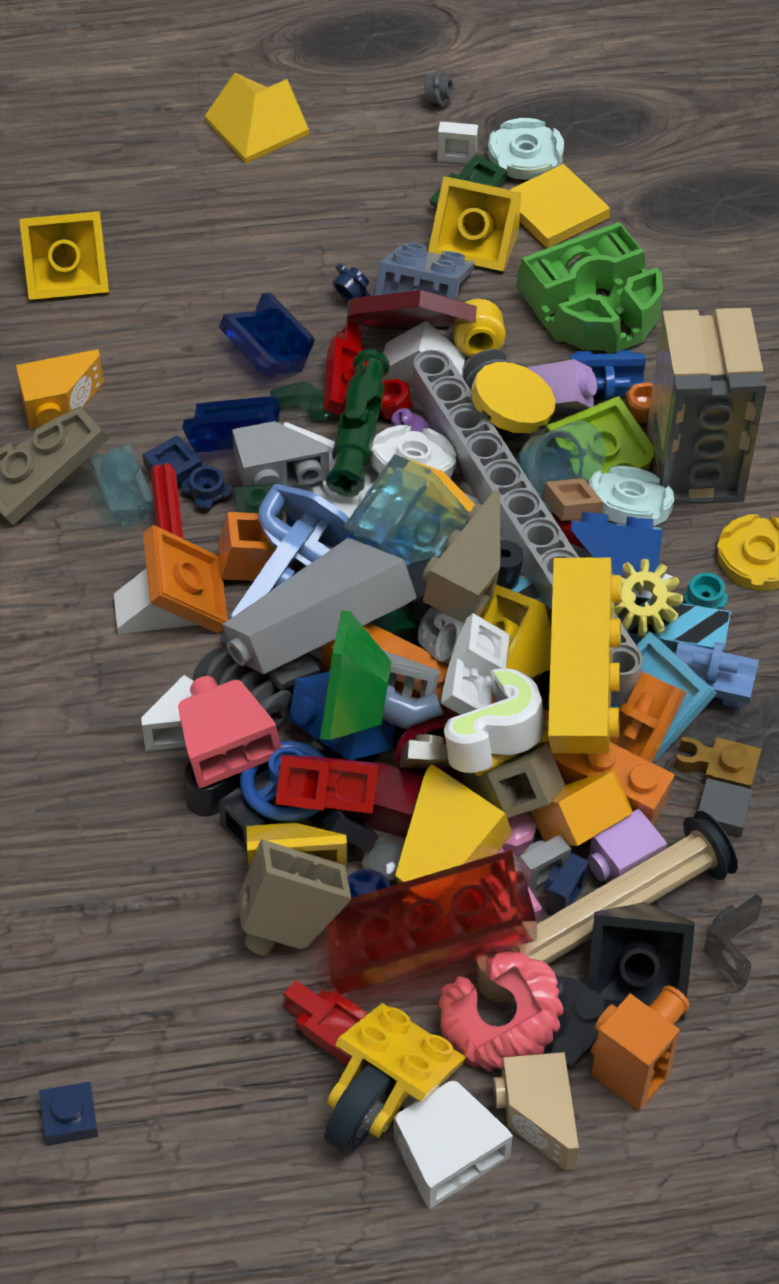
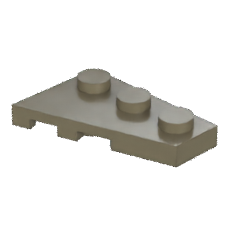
[0,406,110,525]

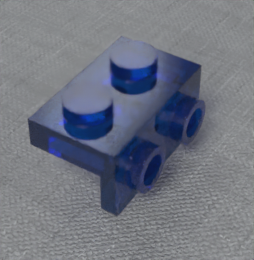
[219,292,315,376]
[182,395,281,453]

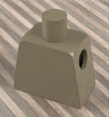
[238,839,351,956]

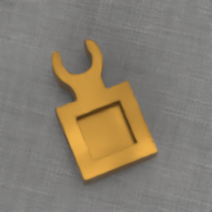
[675,737,761,789]

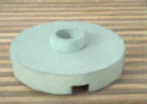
[488,118,564,180]
[588,466,674,526]

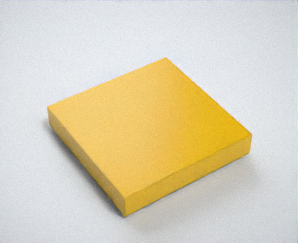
[510,164,610,248]

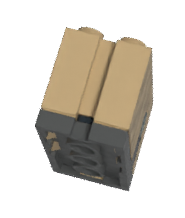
[647,308,766,505]

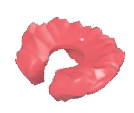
[438,951,564,1072]

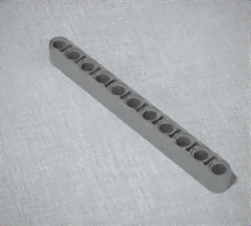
[413,350,643,705]

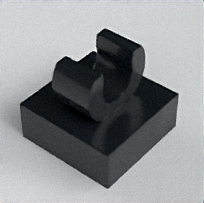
[317,807,379,863]

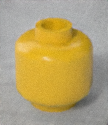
[451,298,506,358]

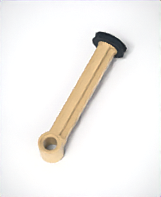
[477,810,738,1002]

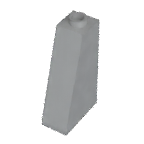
[223,538,417,674]

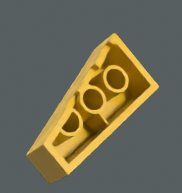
[548,558,622,754]

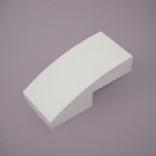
[441,613,510,715]

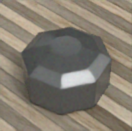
[361,841,403,892]

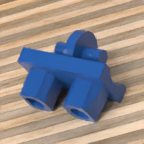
[569,350,646,402]

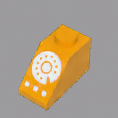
[16,349,104,429]

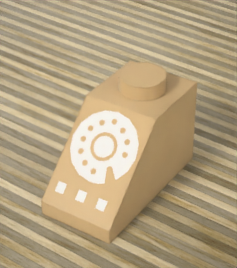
[493,1052,579,1170]

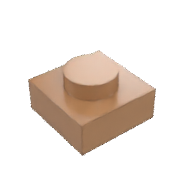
[542,478,603,521]

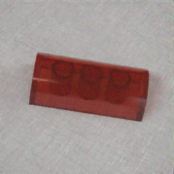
[327,849,537,997]

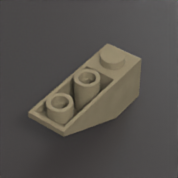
[422,490,500,623]

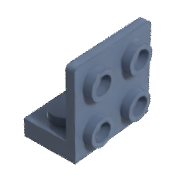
[374,243,474,326]

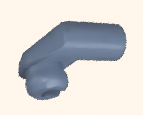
[382,685,444,729]

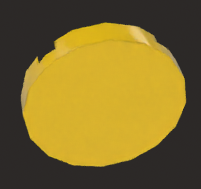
[471,362,556,434]
[716,514,779,591]

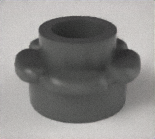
[424,69,454,107]

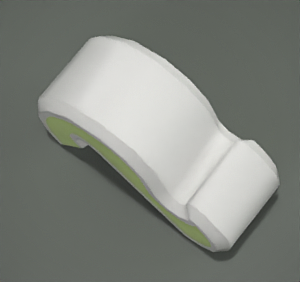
[444,668,545,773]

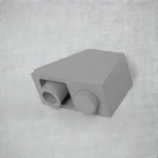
[232,421,329,496]

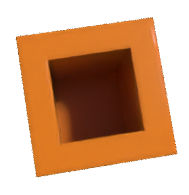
[218,512,275,581]

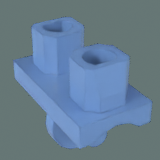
[676,642,759,708]

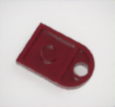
[346,290,477,330]

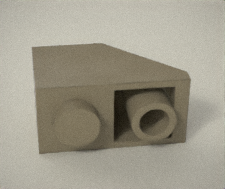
[461,742,565,818]

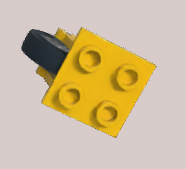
[324,1003,466,1155]

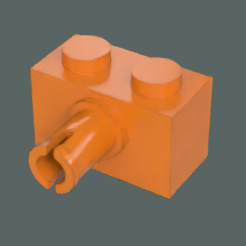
[591,985,690,1112]

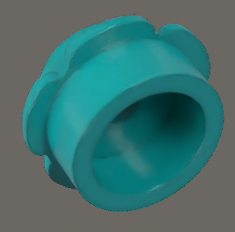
[684,573,728,609]

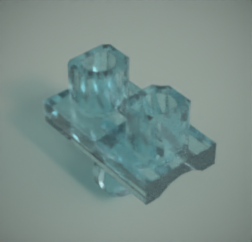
[89,444,154,526]

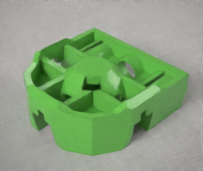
[516,222,663,354]

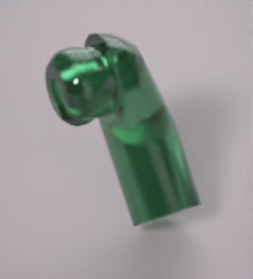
[270,381,330,422]

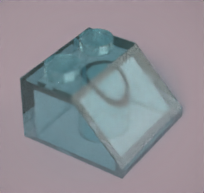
[344,454,470,565]

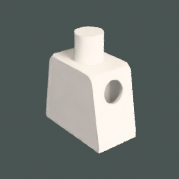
[393,1081,513,1209]

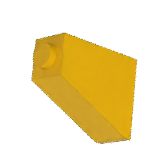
[395,764,513,921]

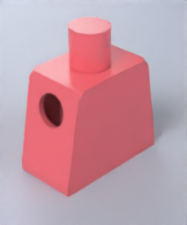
[178,676,282,789]

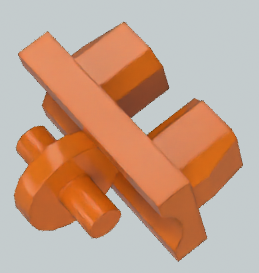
[610,671,686,763]

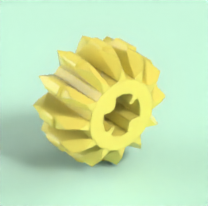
[613,559,683,638]

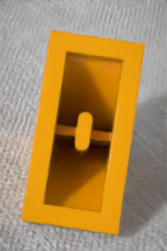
[530,768,633,846]

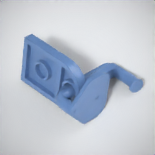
[220,484,414,644]

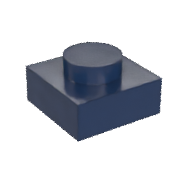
[142,435,202,486]
[543,853,589,916]
[39,1082,98,1146]

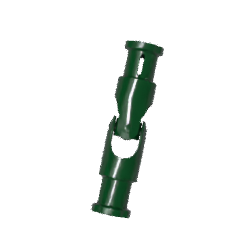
[326,349,390,497]

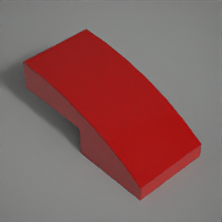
[275,755,379,814]

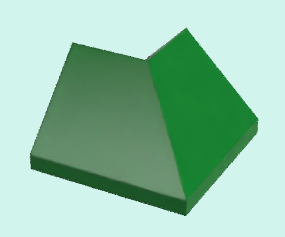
[320,610,391,740]

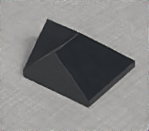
[587,902,695,1020]

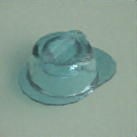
[518,421,606,502]

